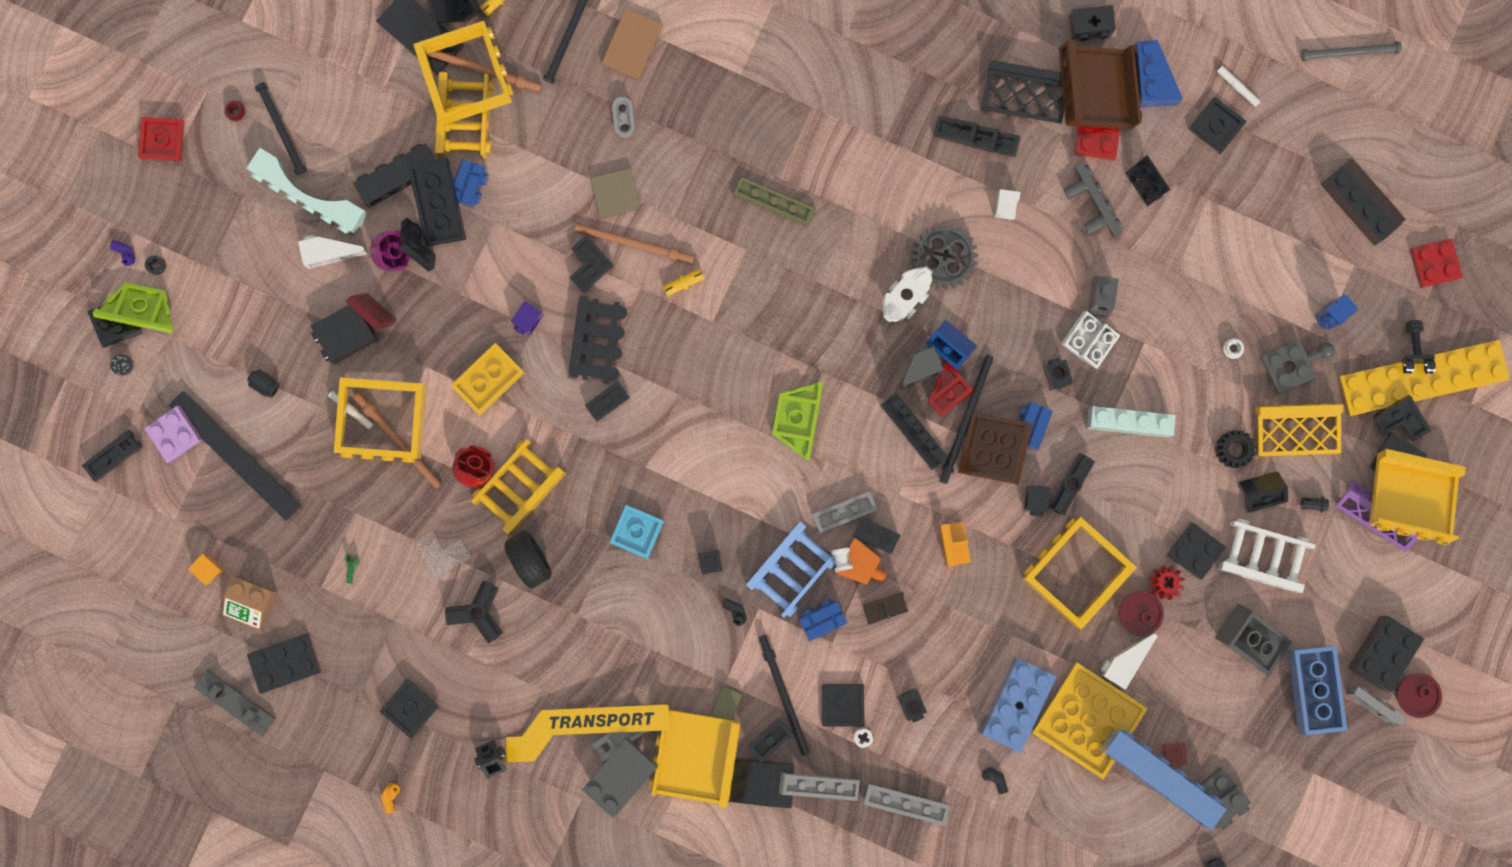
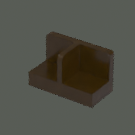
[862,592,908,624]

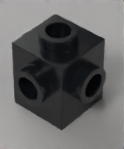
[474,740,507,779]

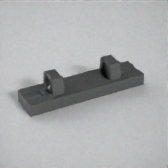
[194,670,276,736]

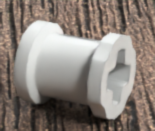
[831,548,853,572]
[853,727,873,748]

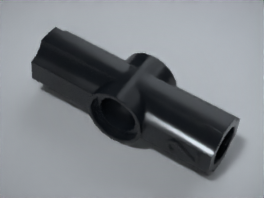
[1049,453,1095,516]

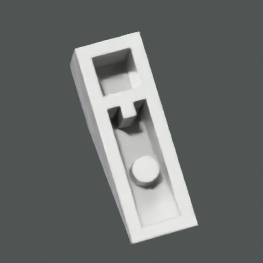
[298,235,368,269]
[1100,633,1157,690]

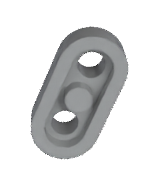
[612,97,635,139]

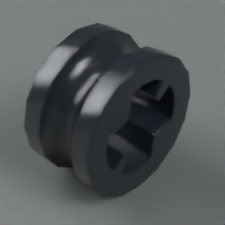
[145,255,166,275]

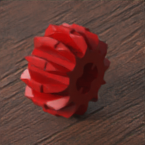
[1149,565,1185,600]

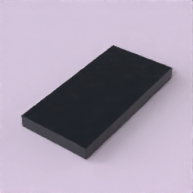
[376,0,464,75]
[407,158,466,247]

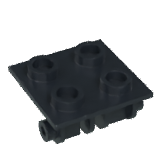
[1125,155,1171,207]

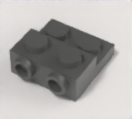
[1200,768,1251,829]

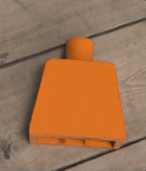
[834,538,887,585]

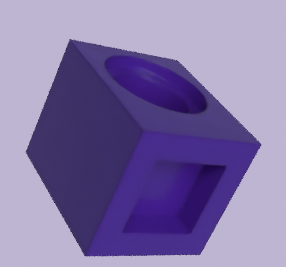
[511,301,544,335]

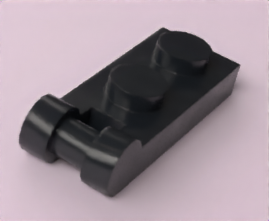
[82,430,143,482]

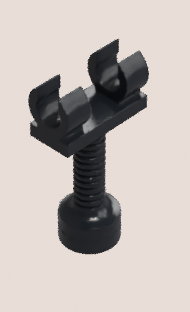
[1402,320,1436,374]

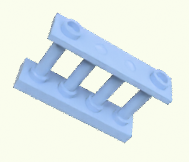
[746,521,836,618]

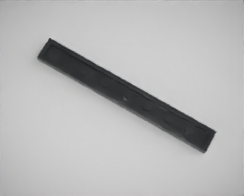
[168,391,302,521]

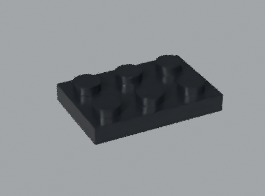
[247,633,321,694]

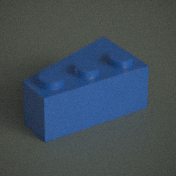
[1134,40,1183,108]

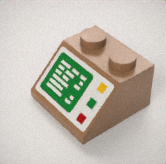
[222,576,277,631]

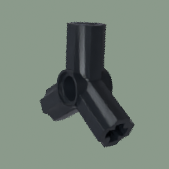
[445,580,503,644]

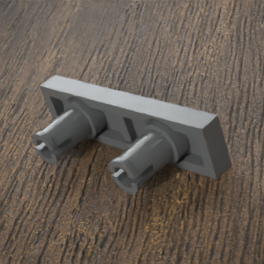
[1063,161,1123,239]

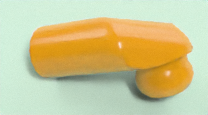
[381,783,400,814]

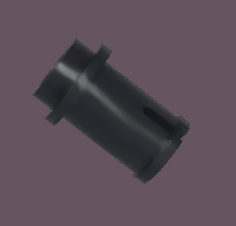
[1301,496,1329,513]

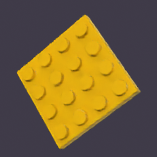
[1031,662,1148,779]

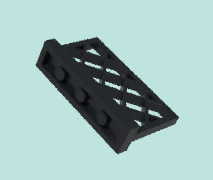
[981,60,1064,124]

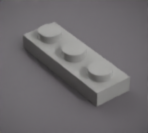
[812,491,878,534]

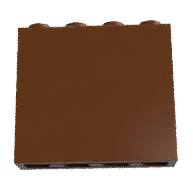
[1058,40,1142,130]

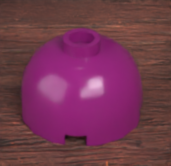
[370,230,412,272]

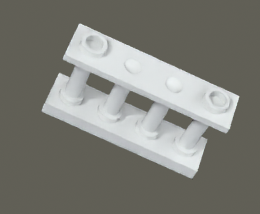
[1217,519,1316,593]

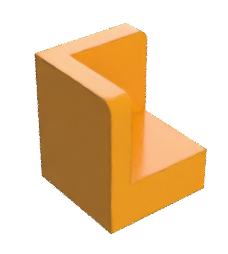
[188,554,226,585]

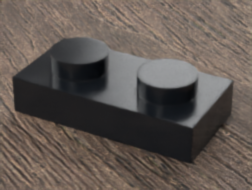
[585,381,630,422]

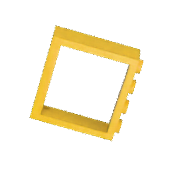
[413,21,513,126]
[334,377,427,463]
[1022,517,1137,630]

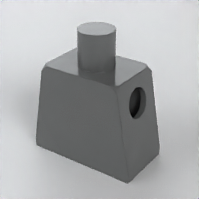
[1088,276,1118,318]

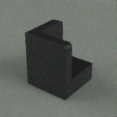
[698,550,723,575]

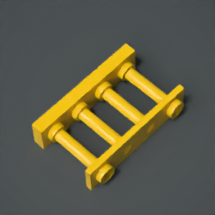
[435,72,494,159]
[471,439,566,535]

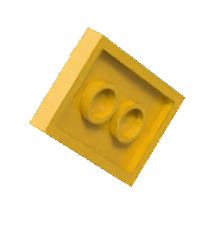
[451,343,525,416]

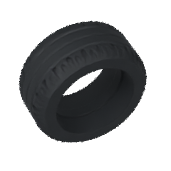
[504,531,552,588]

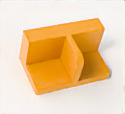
[939,522,971,567]

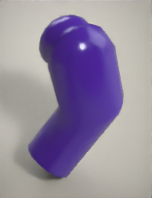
[110,240,136,266]

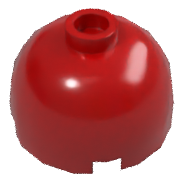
[452,445,495,488]

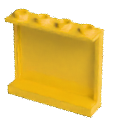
[1369,449,1466,545]
[649,709,741,808]

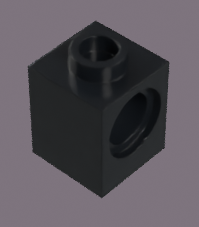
[1043,358,1073,391]
[1024,485,1050,516]
[896,688,927,723]

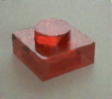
[1163,743,1187,766]

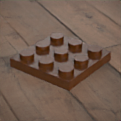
[958,413,1033,485]

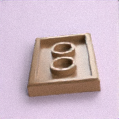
[601,9,663,81]

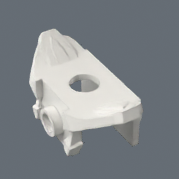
[882,266,932,322]

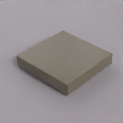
[591,168,640,218]

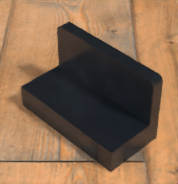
[1239,472,1288,513]

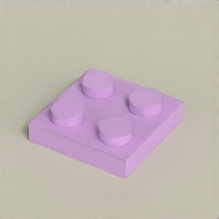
[145,406,202,463]

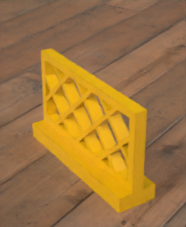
[1255,403,1343,456]

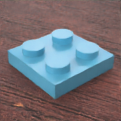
[609,505,664,559]

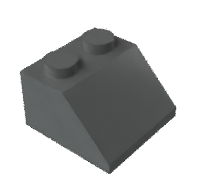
[900,346,943,390]

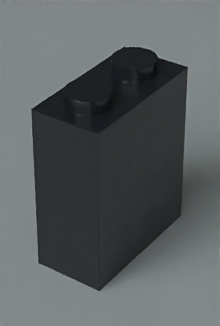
[311,305,378,364]

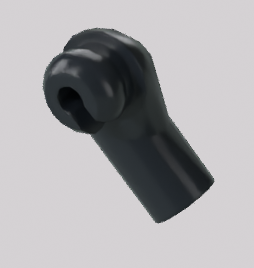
[722,598,746,626]
[982,768,1009,794]

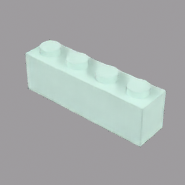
[1086,406,1176,438]

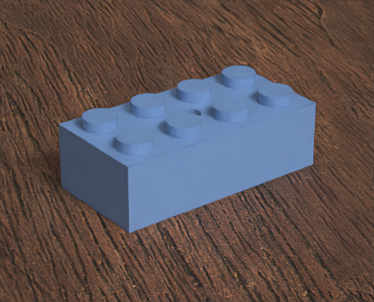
[1287,645,1348,735]
[980,657,1056,753]

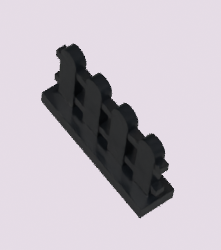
[568,295,628,384]
[880,393,948,470]

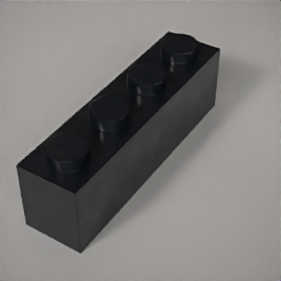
[353,143,435,208]

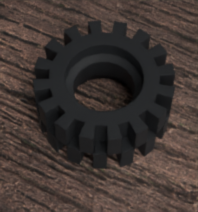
[1215,430,1256,468]

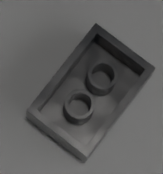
[1348,616,1424,692]

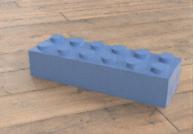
[1099,729,1227,830]

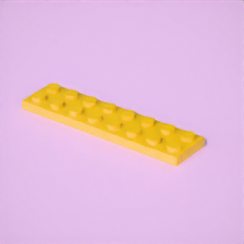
[1338,340,1510,417]

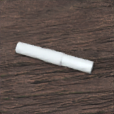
[1217,66,1261,107]
[328,390,374,430]

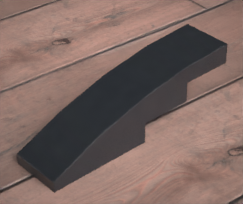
[933,116,1021,157]

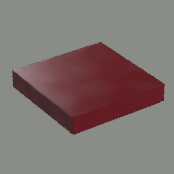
[346,293,397,329]

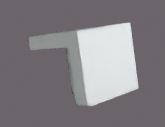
[994,189,1020,220]

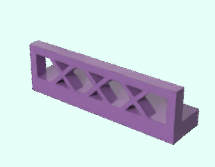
[1335,479,1418,552]

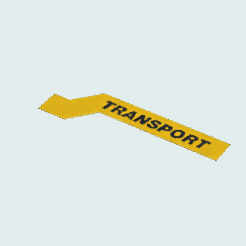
[506,705,670,762]

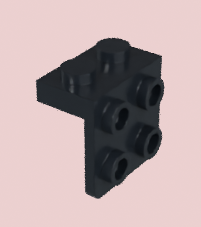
[428,0,481,23]

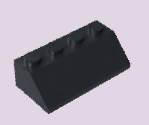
[1320,158,1406,246]

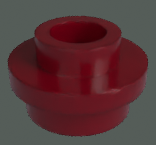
[224,101,246,121]

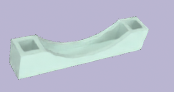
[247,148,368,235]

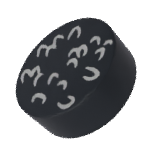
[110,354,133,376]

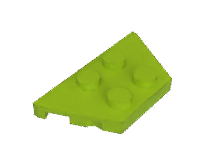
[93,282,174,334]
[772,382,824,461]

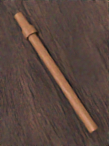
[427,50,542,92]
[575,223,695,263]
[353,393,442,490]

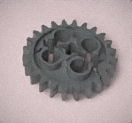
[911,223,978,290]

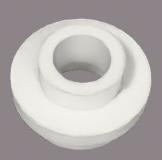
[1223,338,1244,359]

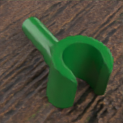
[345,553,359,583]

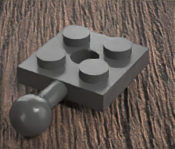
[1260,340,1335,394]

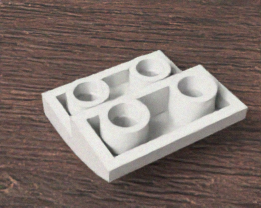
[1061,311,1120,369]

